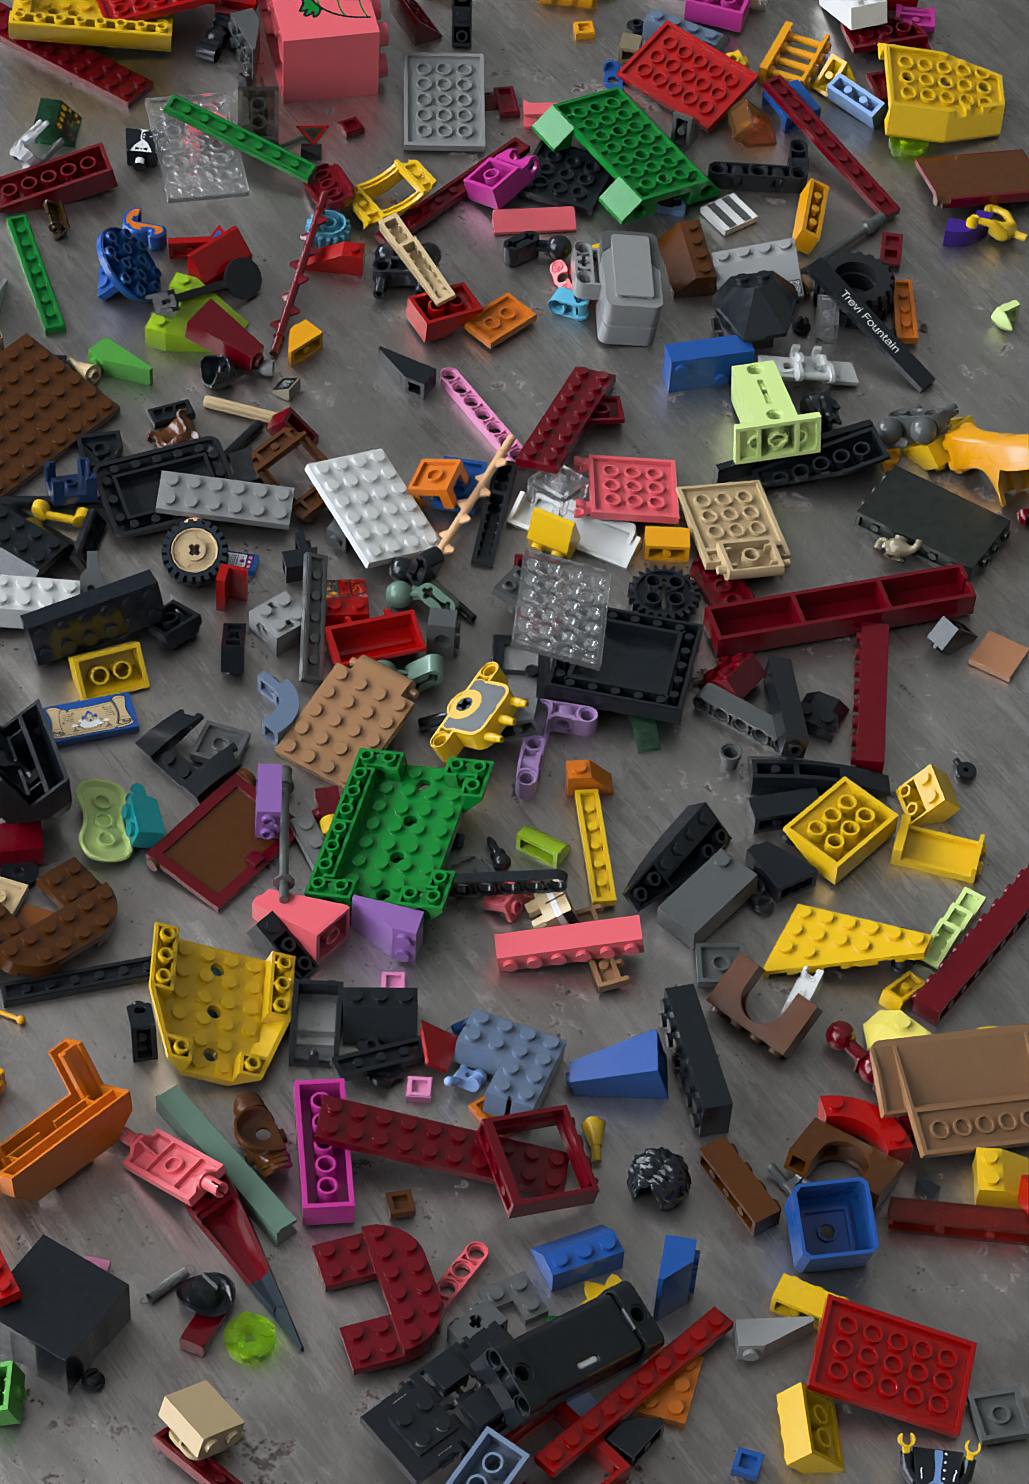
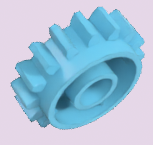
[305,210,351,248]

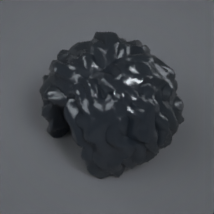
[627,1147,692,1212]

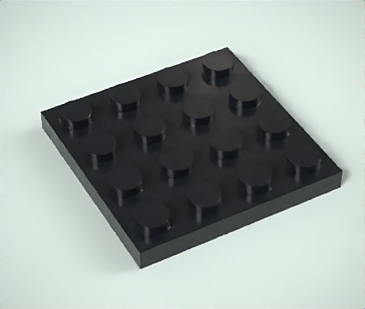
[517,139,612,216]

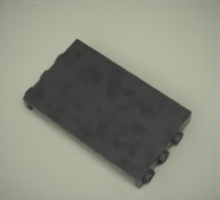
[854,465,1011,582]

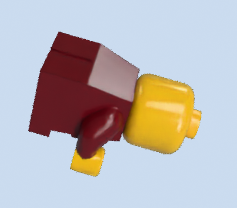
[311,785,340,837]

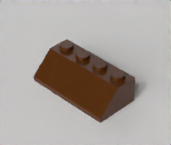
[657,220,717,299]

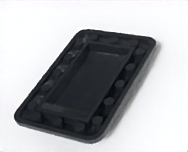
[92,436,235,538]

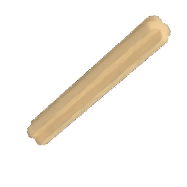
[203,395,279,423]

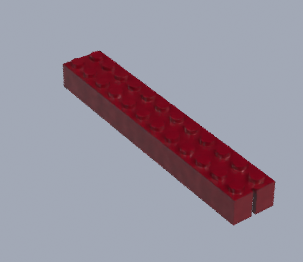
[703,563,977,658]

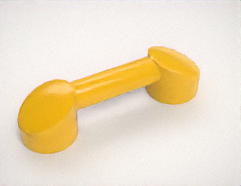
[31,499,89,528]

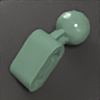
[385,580,460,611]
[378,654,444,692]

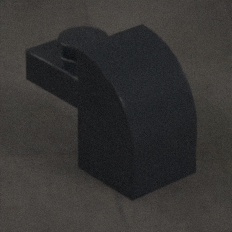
[282,532,317,583]

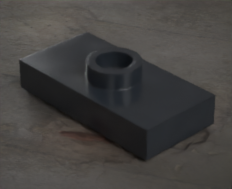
[147,399,196,430]

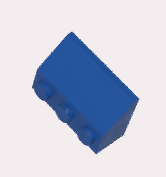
[531,1225,625,1292]
[653,1234,700,1321]

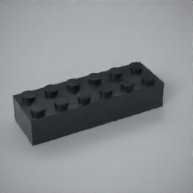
[20,569,168,666]
[658,983,733,1137]

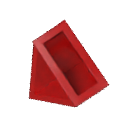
[420,1020,458,1073]

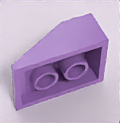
[351,895,424,963]

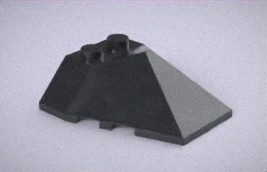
[711,270,798,342]

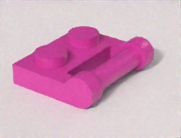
[895,4,935,33]

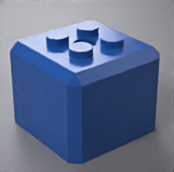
[784,1177,879,1273]

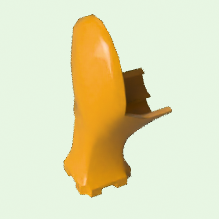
[942,422,1029,507]

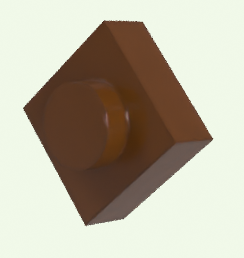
[385,1189,416,1220]

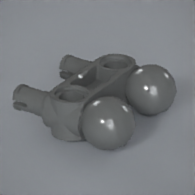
[876,402,959,445]

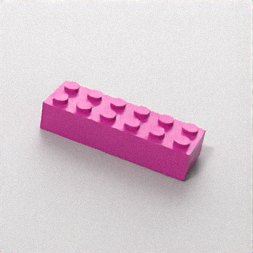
[294,1078,355,1225]

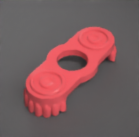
[550,260,573,290]

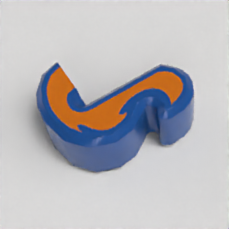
[122,207,167,250]

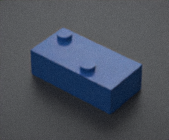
[662,335,755,393]

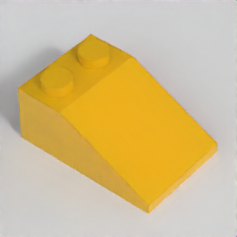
[972,1147,1029,1209]

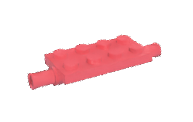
[117,1127,228,1207]

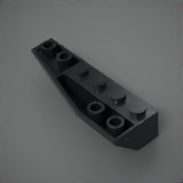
[622,802,732,912]

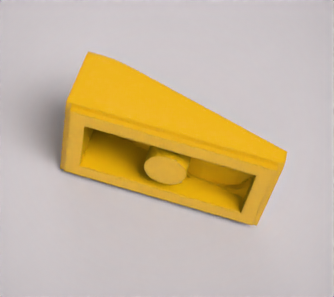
[879,971,926,1011]

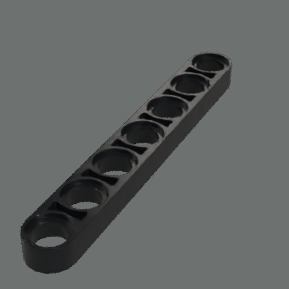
[449,869,568,897]

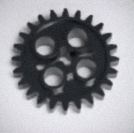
[627,565,701,621]

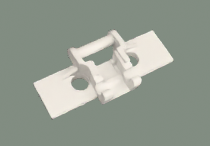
[757,344,859,386]

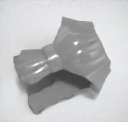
[10,119,64,169]

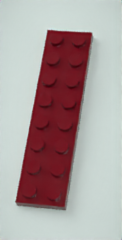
[515,366,616,475]

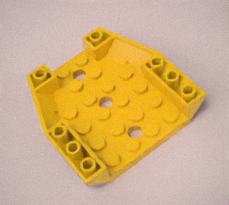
[878,43,1005,143]
[149,922,296,1086]

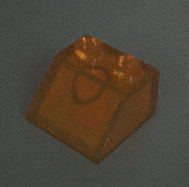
[727,97,777,148]

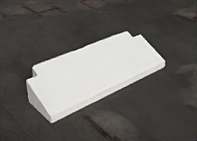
[506,490,643,571]

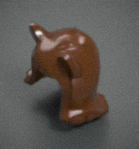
[146,408,201,448]

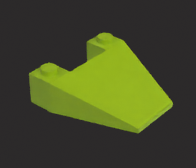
[145,272,249,353]

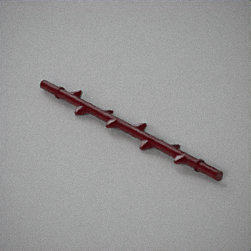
[269,192,329,357]

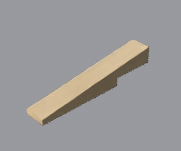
[378,212,456,307]

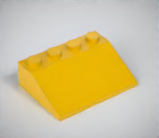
[783,776,899,885]

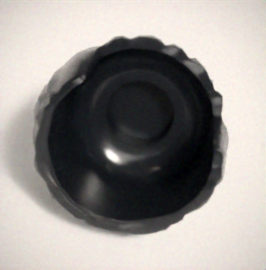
[200,355,236,390]

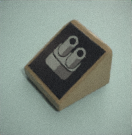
[271,377,301,401]

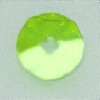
[888,136,929,160]
[224,1311,276,1364]

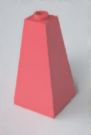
[252,889,350,964]

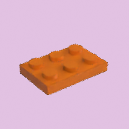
[461,292,537,349]
[633,1347,704,1429]

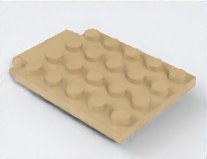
[676,480,791,581]

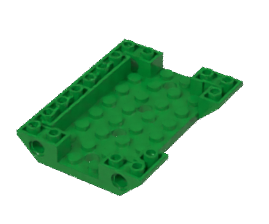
[532,86,722,225]
[304,748,495,925]

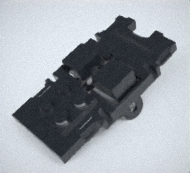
[359,1321,513,1484]

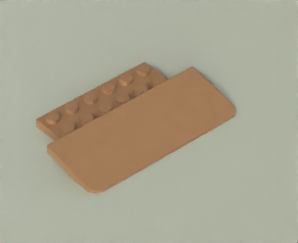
[869,1023,1029,1159]

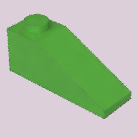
[88,337,153,385]

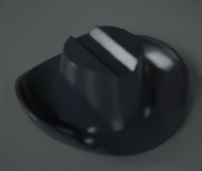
[175,1272,236,1317]

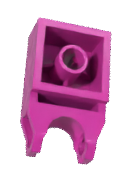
[463,148,541,210]

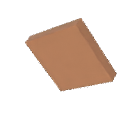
[968,630,1029,682]

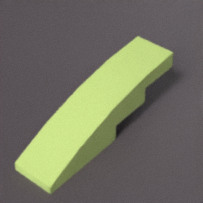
[920,887,986,969]

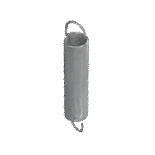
[140,1265,196,1304]

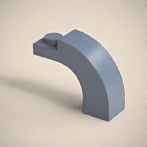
[258,670,299,747]

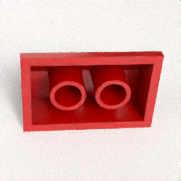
[188,226,252,293]

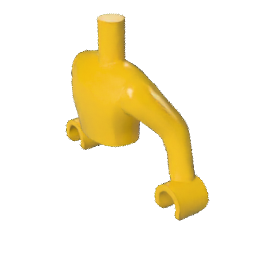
[966,204,1028,242]

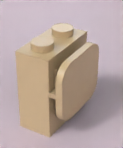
[158,1380,245,1461]

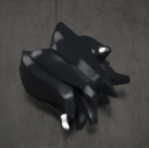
[799,389,842,432]

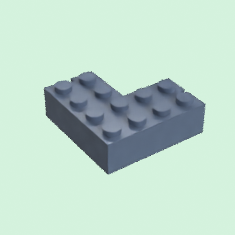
[453,1008,567,1116]

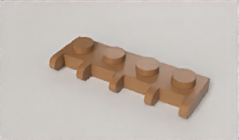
[575,904,632,993]

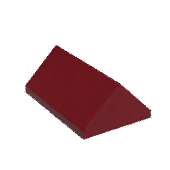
[389,0,443,46]

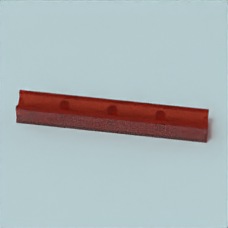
[887,1196,1029,1246]

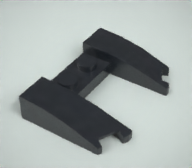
[135,709,243,805]

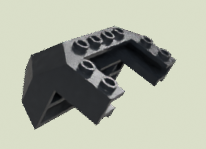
[0,699,72,824]

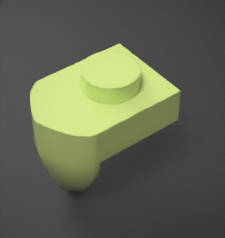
[991,299,1021,331]

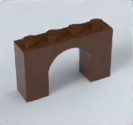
[706,952,823,1059]
[784,1117,904,1212]

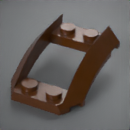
[251,427,328,523]

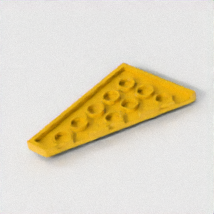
[763,904,933,978]

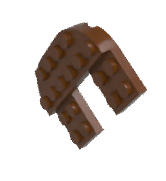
[0,857,118,978]

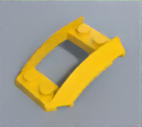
[344,159,437,230]

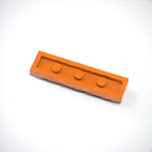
[892,279,919,344]

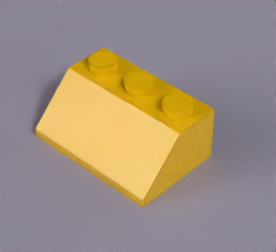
[901,415,976,471]
[68,641,150,701]
[777,1382,845,1474]

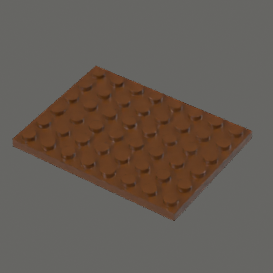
[0,333,120,496]

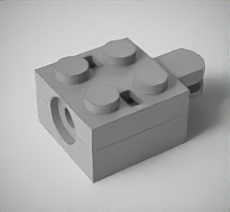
[249,591,302,657]

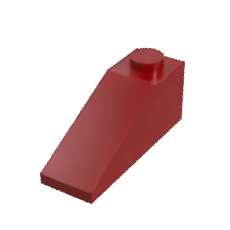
[305,241,365,276]

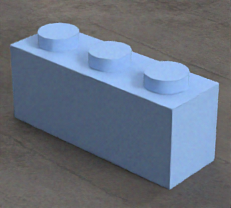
[826,72,887,130]

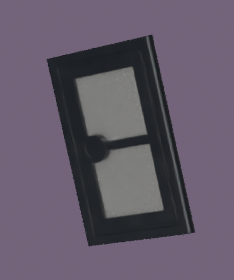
[491,634,552,700]

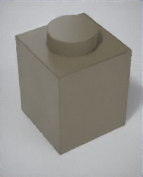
[617,32,643,64]

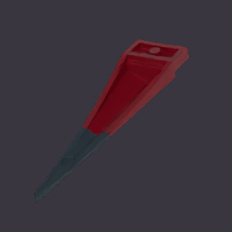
[183,1172,304,1352]

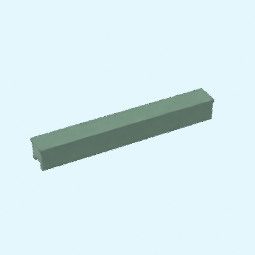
[156,1085,297,1247]

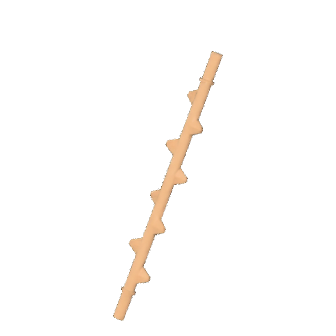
[412,435,516,587]

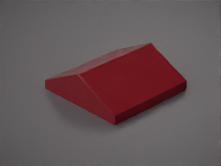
[589,396,625,424]

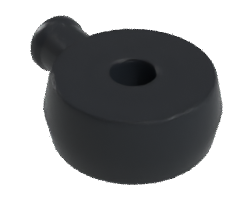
[953,758,977,783]

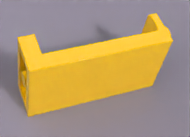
[890,814,988,884]

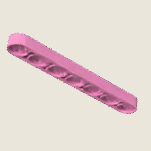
[440,367,524,469]

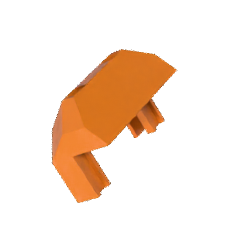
[0,1038,133,1201]

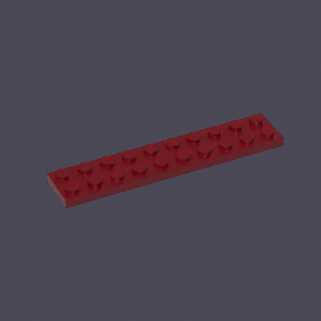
[0,2,154,109]
[313,1095,569,1196]

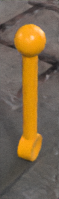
[0,1010,26,1025]

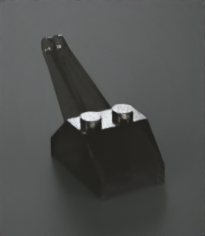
[238,78,279,146]

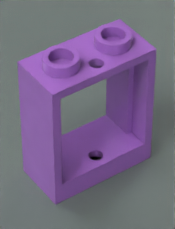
[255,763,282,840]

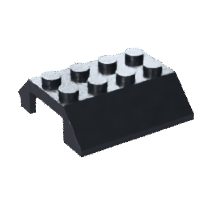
[0,503,76,578]

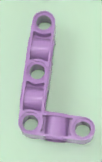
[515,699,598,800]

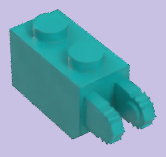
[121,783,166,848]

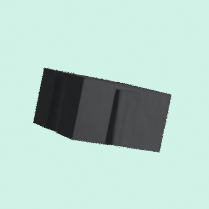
[0,1234,131,1394]

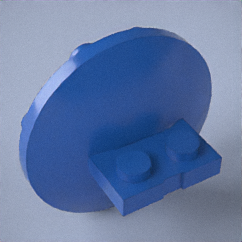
[96,227,162,304]

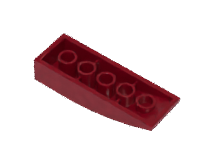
[0,142,118,213]

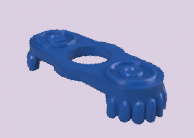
[603,60,625,90]

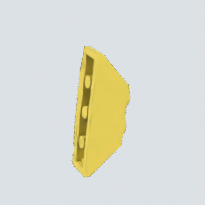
[863,1010,932,1051]

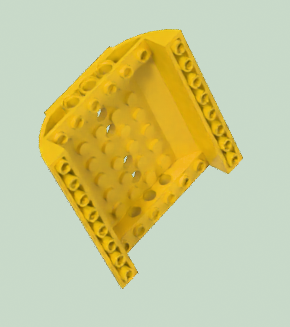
[8,0,174,52]

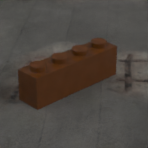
[697,1136,781,1237]

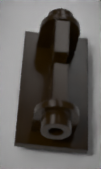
[42,199,70,241]

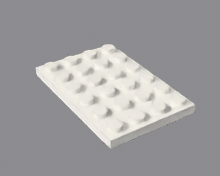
[305,448,441,569]

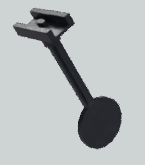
[146,257,262,316]

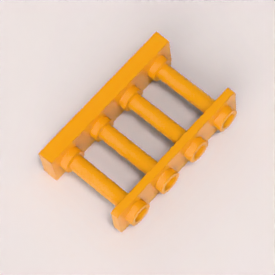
[757,21,832,89]

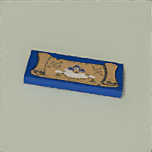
[43,692,140,747]

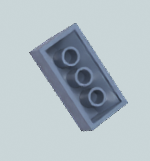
[642,9,730,52]

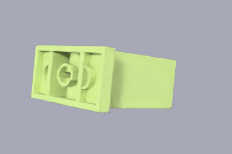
[731,360,821,465]

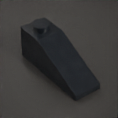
[221,623,246,675]

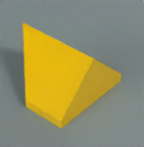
[811,53,857,98]

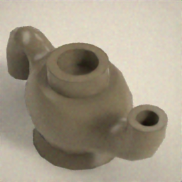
[874,535,923,562]

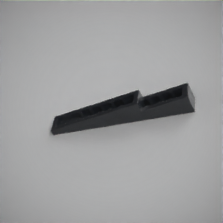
[471,460,517,568]

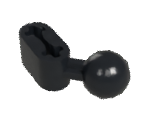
[503,231,572,266]
[389,546,444,586]

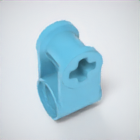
[548,287,589,321]

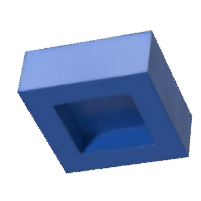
[731,1447,764,1482]

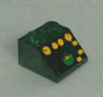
[34,98,82,147]

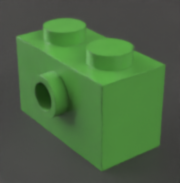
[0,1361,26,1426]

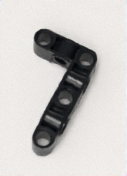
[708,139,809,194]

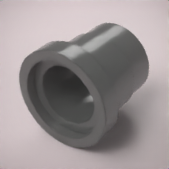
[719,742,743,771]

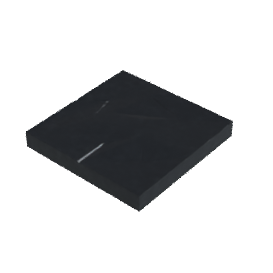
[544,600,704,725]

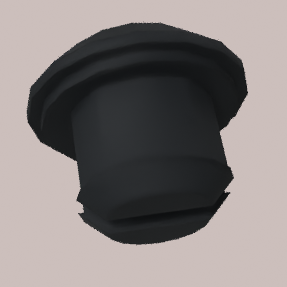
[792,316,811,334]
[81,1368,105,1392]

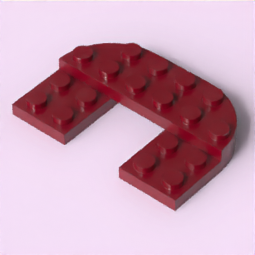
[841,16,942,104]
[312,1224,443,1376]

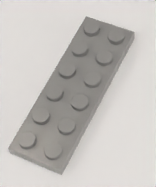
[156,471,295,530]

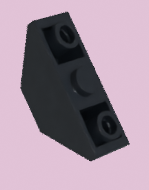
[451,0,472,47]

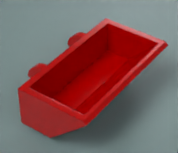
[325,608,427,667]

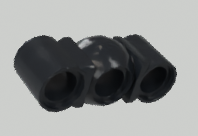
[196,12,230,64]

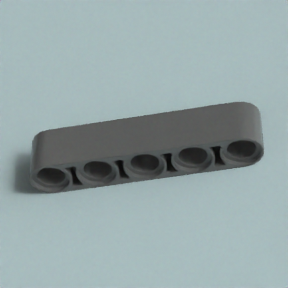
[692,683,781,755]

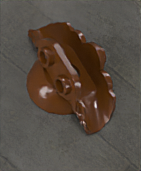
[233,1090,293,1177]

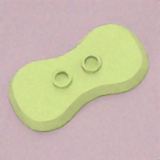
[75,779,134,863]

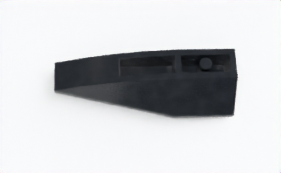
[747,756,891,797]

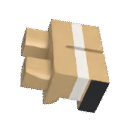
[524,879,580,929]

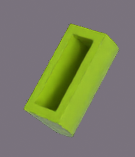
[516,824,571,869]

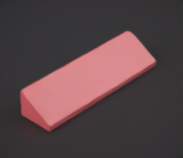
[492,206,576,235]

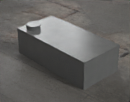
[657,849,758,950]

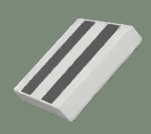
[700,193,758,236]

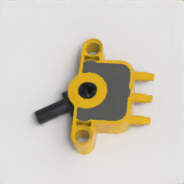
[418,662,529,762]

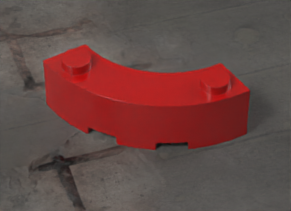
[817,1095,913,1164]

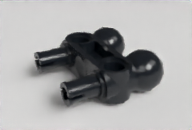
[372,242,442,299]

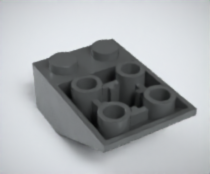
[228,8,260,81]

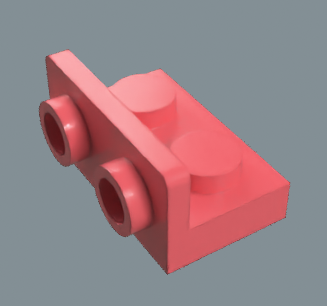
[482,880,534,923]

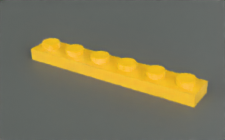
[574,789,617,907]

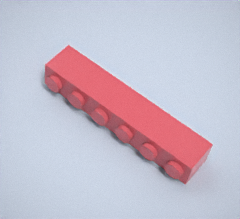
[494,915,644,972]

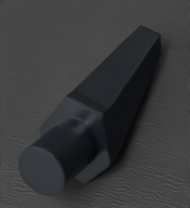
[236,73,253,100]

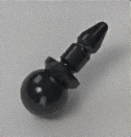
[487,836,511,872]

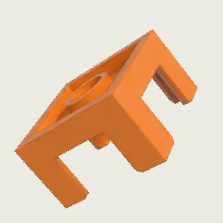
[407,459,469,509]

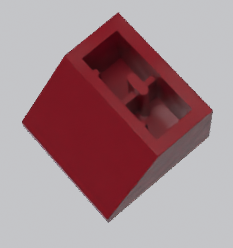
[697,652,767,699]

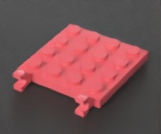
[572,454,680,524]

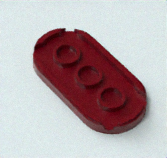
[303,163,356,211]
[690,556,755,606]

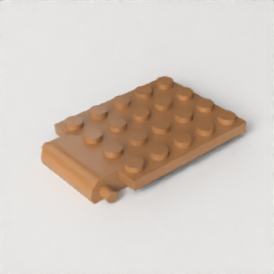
[274,654,420,791]

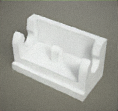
[781,966,824,1014]

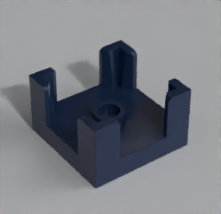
[44,457,98,506]

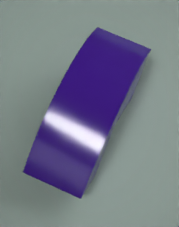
[943,209,993,247]

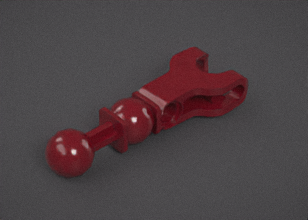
[825,1021,916,1143]

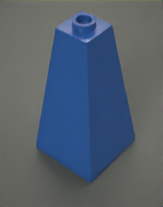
[566,1029,668,1099]

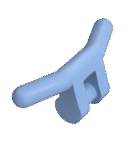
[444,1064,487,1092]

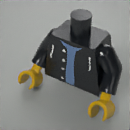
[897,1433,981,1484]

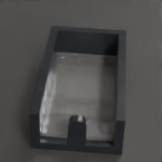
[289,979,344,1068]

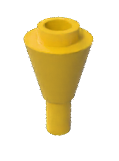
[581,1116,606,1164]

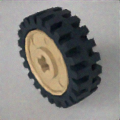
[161,519,229,588]

